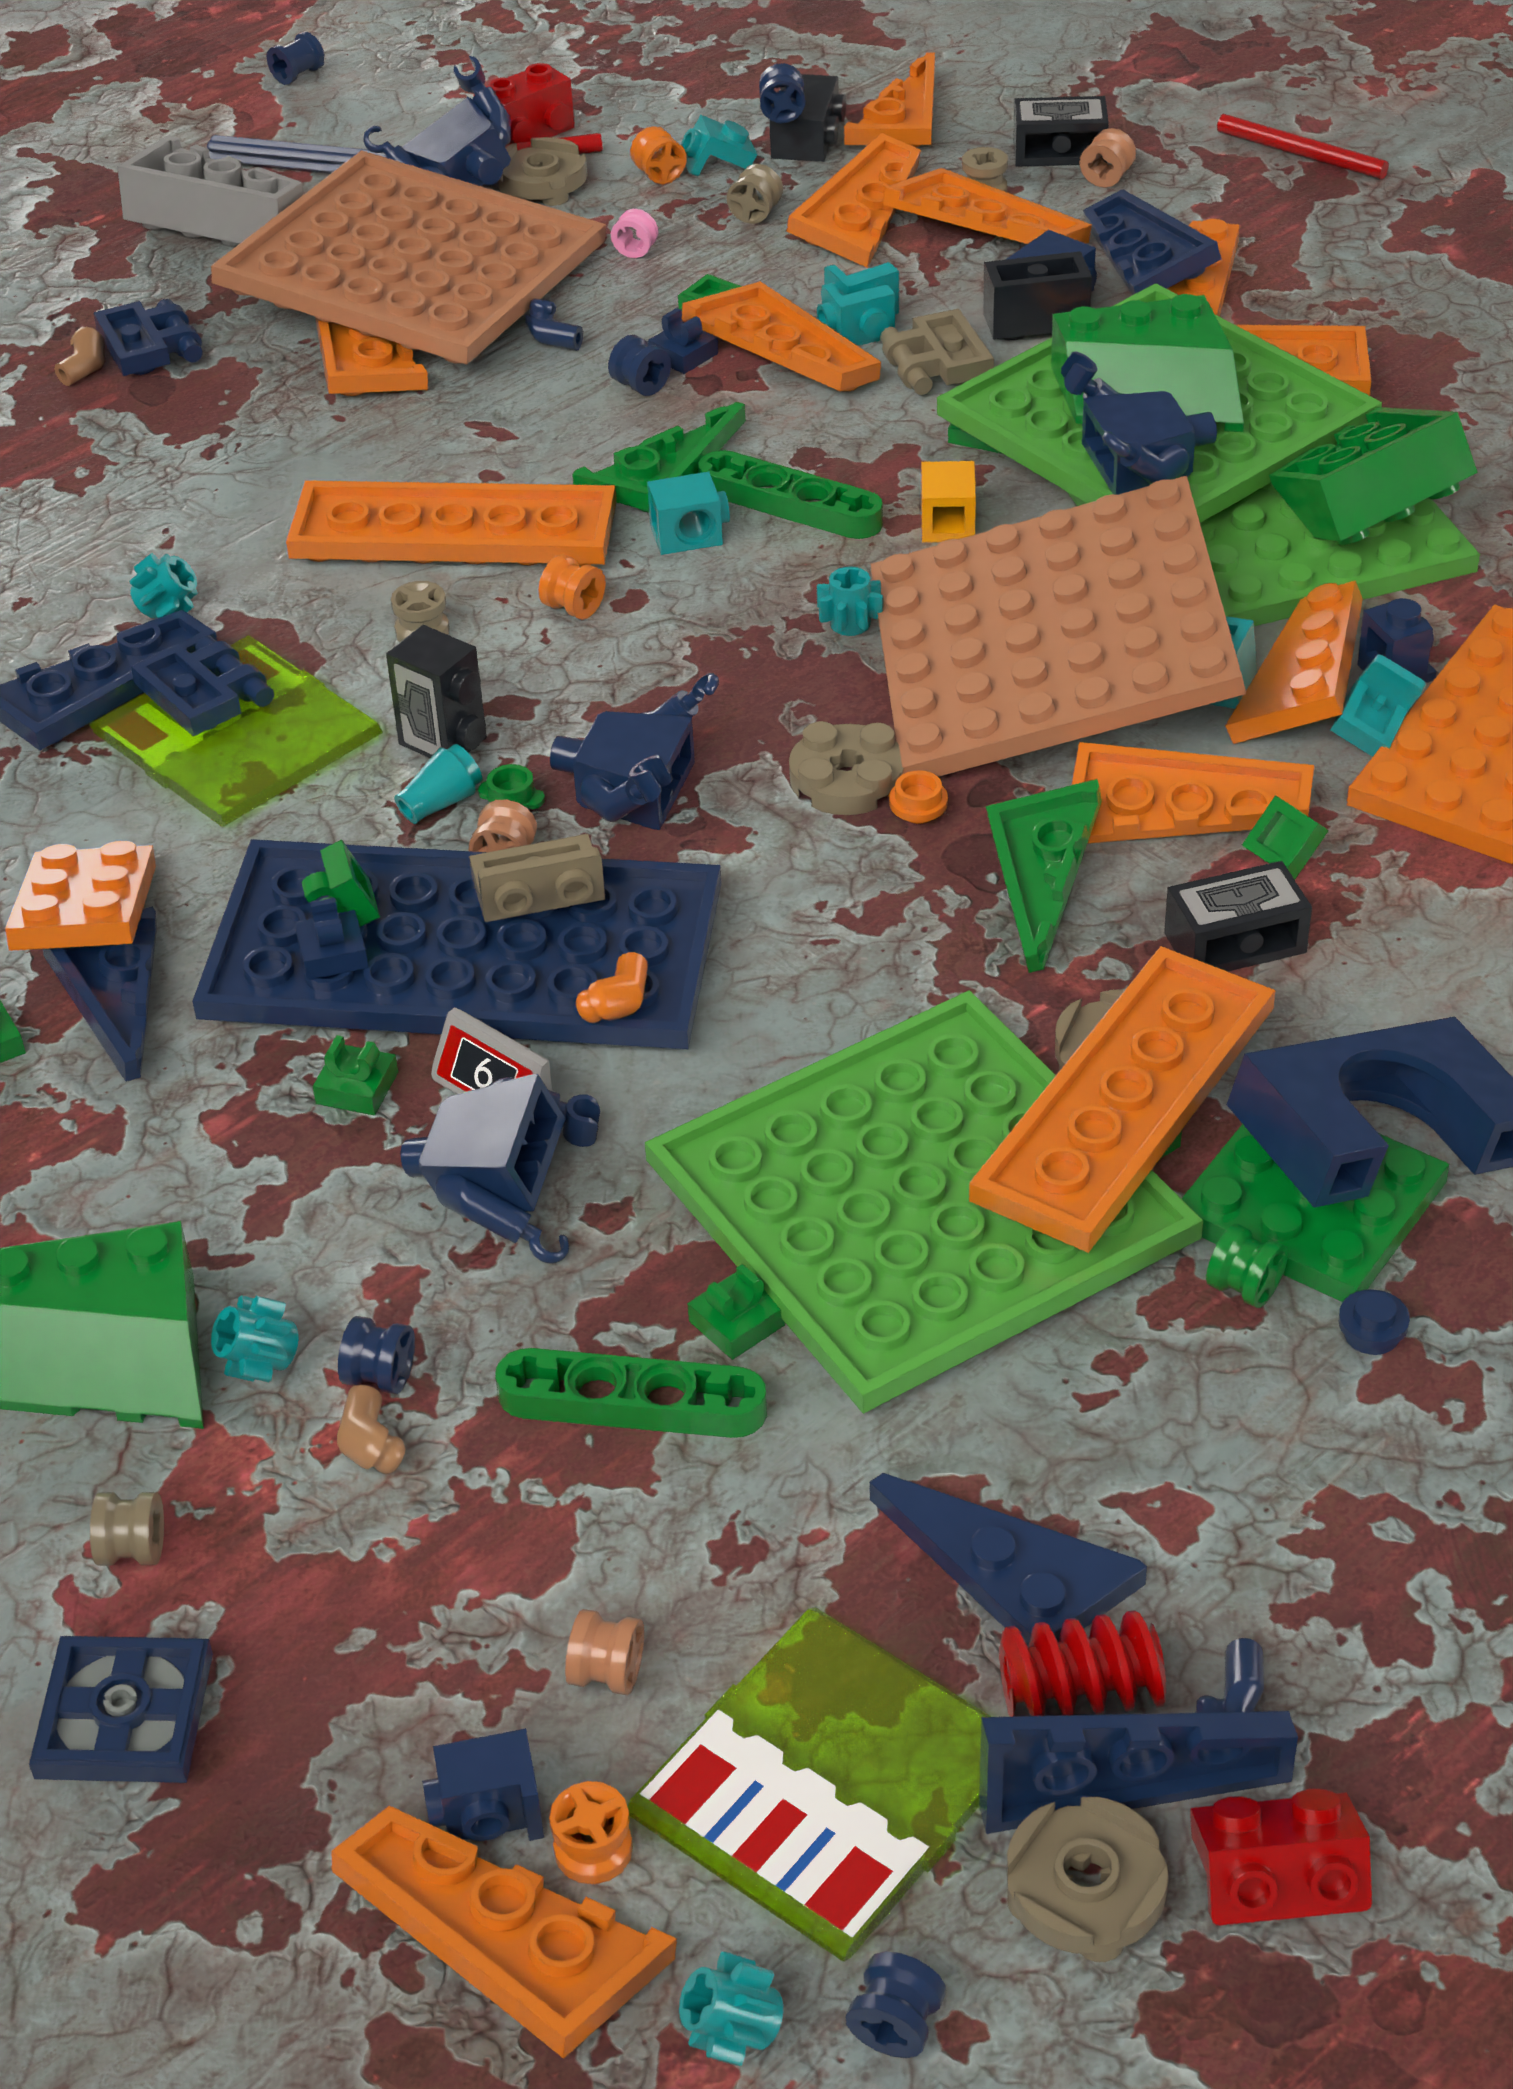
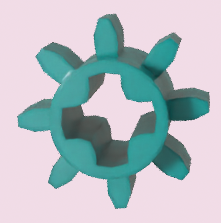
[129,553,198,619]
[817,567,883,636]
[211,1295,299,1382]
[679,1951,783,2066]

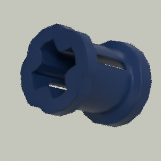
[266,31,324,85]

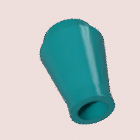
[394,744,483,824]

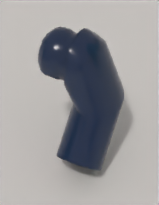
[525,299,583,351]
[1195,1638,1264,1713]

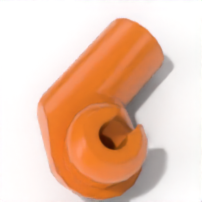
[576,952,648,1023]

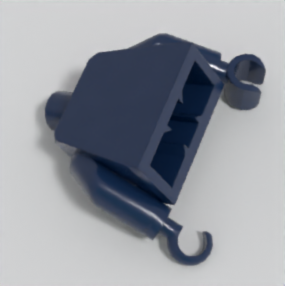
[363,56,511,186]
[1061,351,1217,495]
[550,673,719,830]
[400,1074,600,1263]

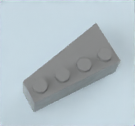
[117,135,303,246]

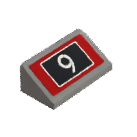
[431,1007,552,1094]

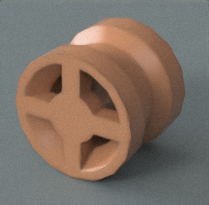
[1080,128,1136,188]
[468,799,537,852]
[565,1609,645,1695]

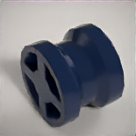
[759,63,805,123]
[608,335,671,396]
[338,1316,415,1394]
[846,1951,946,2058]

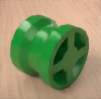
[1206,1224,1288,1308]

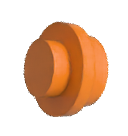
[889,770,948,824]

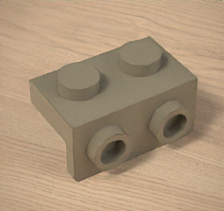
[469,834,605,922]

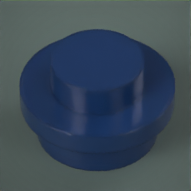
[1338,1289,1410,1355]

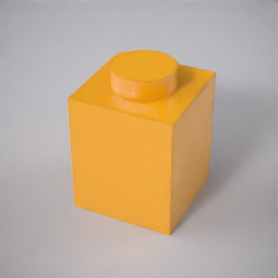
[921,461,976,542]

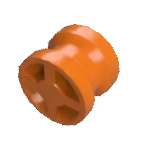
[630,126,687,185]
[538,554,606,620]
[549,1781,633,1885]

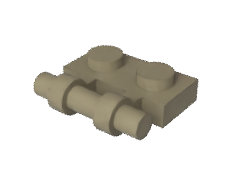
[880,308,994,395]

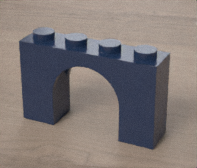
[1226,1016,1513,1208]

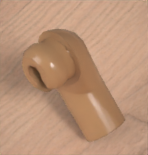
[55,327,105,386]
[337,1385,406,1474]

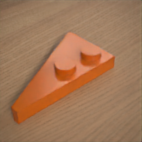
[844,52,935,148]

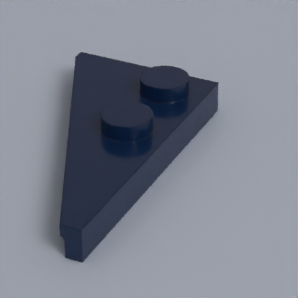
[43,906,157,1082]
[869,1473,1147,1646]

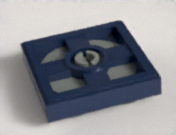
[29,1636,213,1783]

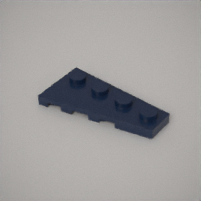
[1083,189,1221,295]
[0,610,217,751]
[979,1711,1298,1834]

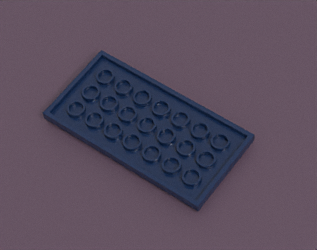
[192,839,721,1049]

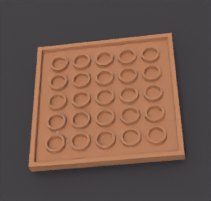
[211,150,606,365]
[870,476,1246,777]

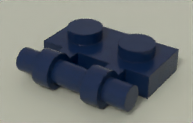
[93,299,203,376]
[131,636,274,736]

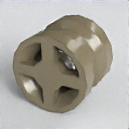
[962,147,1008,192]
[727,164,783,224]
[391,581,450,642]
[90,1492,164,1566]

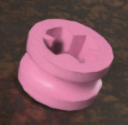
[611,209,658,258]

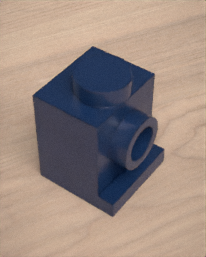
[1357,598,1437,683]
[422,1729,544,1841]

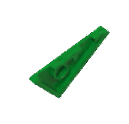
[572,402,746,512]
[986,779,1102,973]

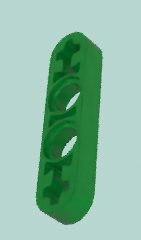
[698,450,883,539]
[495,1348,767,1438]

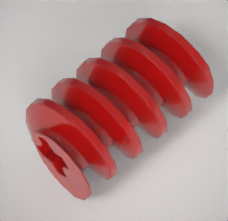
[999,1610,1166,1717]

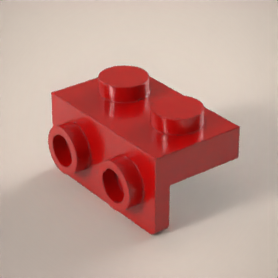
[473,63,575,144]
[1190,1789,1372,1926]

